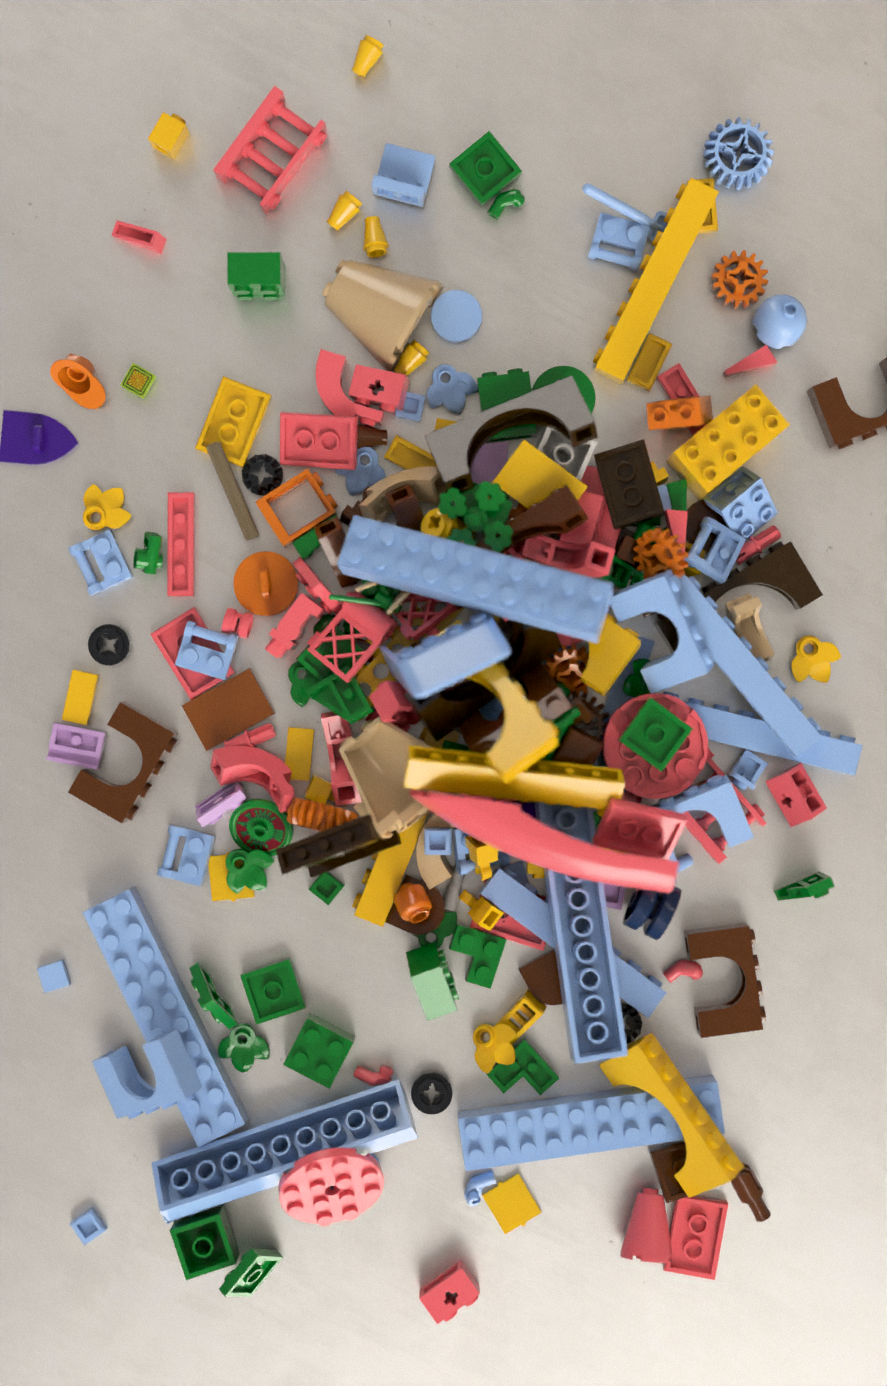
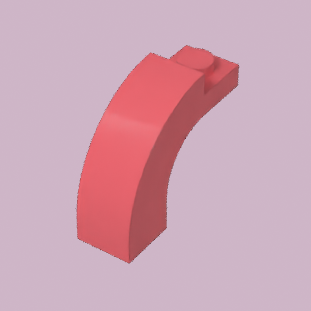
[315,349,384,428]
[519,535,615,578]
[321,712,362,806]
[210,746,295,813]

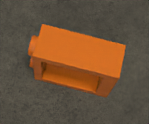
[646,395,713,430]
[255,468,338,548]

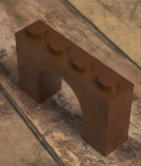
[807,358,887,450]
[313,484,424,588]
[458,663,572,754]
[68,702,178,824]
[684,923,766,1038]

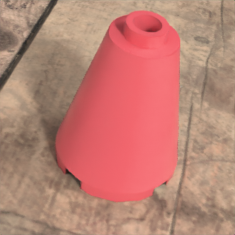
[620,1188,673,1263]

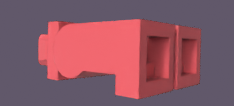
[265,593,326,658]

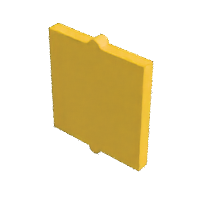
[208,851,255,902]
[482,1173,542,1234]

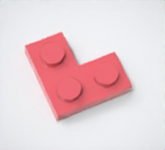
[292,557,342,615]

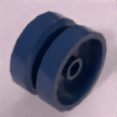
[623,886,682,941]

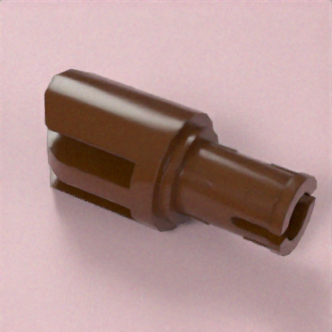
[731,1162,771,1222]

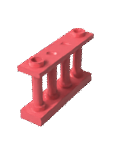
[213,86,327,214]
[673,748,766,864]

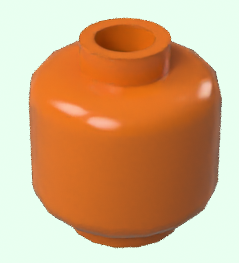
[393,883,432,923]

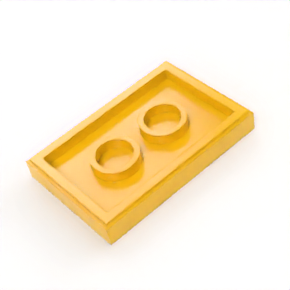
[195,376,272,468]
[492,439,588,508]

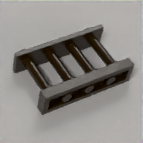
[276,814,402,877]

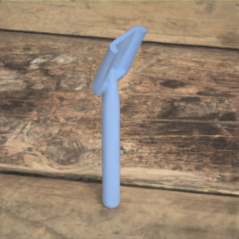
[582,183,668,241]

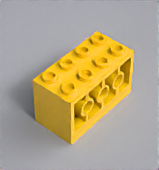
[666,384,790,501]

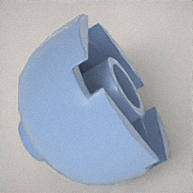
[752,295,807,349]

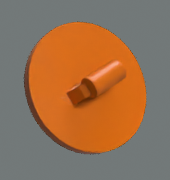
[233,551,298,616]

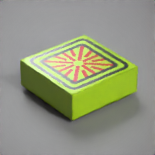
[120,363,157,399]

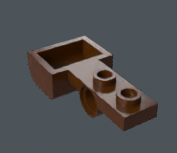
[497,709,605,766]

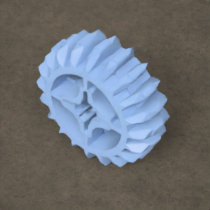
[703,117,774,190]

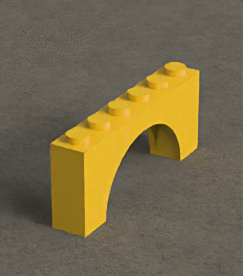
[490,555,641,697]
[435,619,558,784]
[599,1032,744,1198]

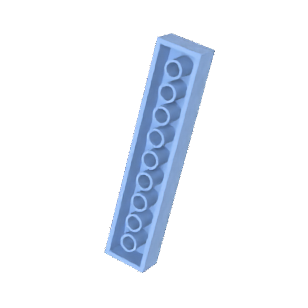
[337,515,613,644]
[534,802,628,1064]
[82,886,249,1147]
[458,1075,725,1171]
[152,1079,418,1222]

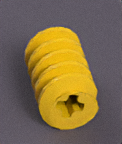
[421,508,475,544]

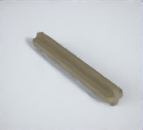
[207,442,259,540]

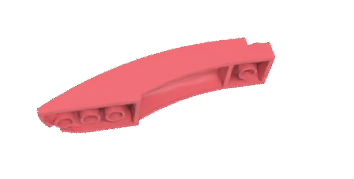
[409,789,679,893]

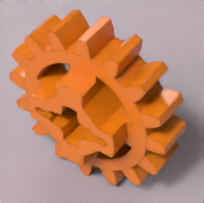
[711,250,769,309]
[633,527,689,579]
[543,644,589,698]

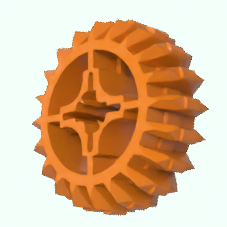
[287,798,358,832]

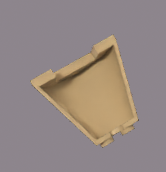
[322,259,444,372]
[339,716,446,838]

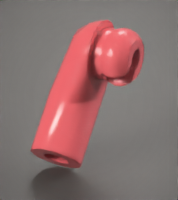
[663,959,703,983]
[353,1065,394,1086]

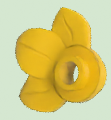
[83,484,132,531]
[791,635,841,683]
[473,1024,517,1074]

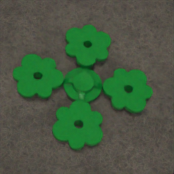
[438,481,513,552]

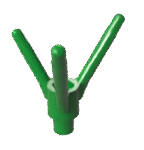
[329,584,402,614]
[544,706,581,761]

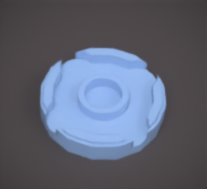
[431,290,482,343]

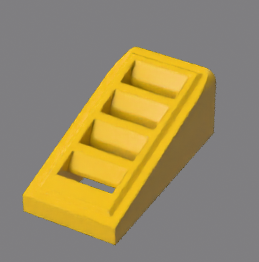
[493,990,546,1045]

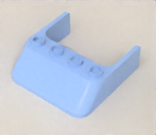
[379,609,511,698]

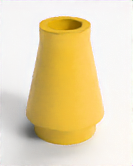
[351,35,384,78]
[326,191,362,231]
[363,216,389,258]
[393,339,430,377]

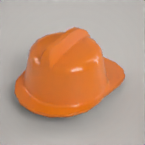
[50,353,106,409]

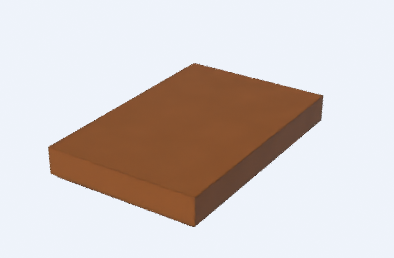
[182,668,275,751]

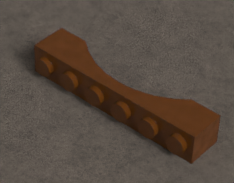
[475,485,589,554]

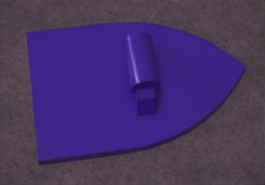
[0,410,79,465]

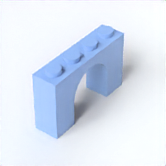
[610,569,714,694]
[646,775,754,869]
[92,1029,203,1119]

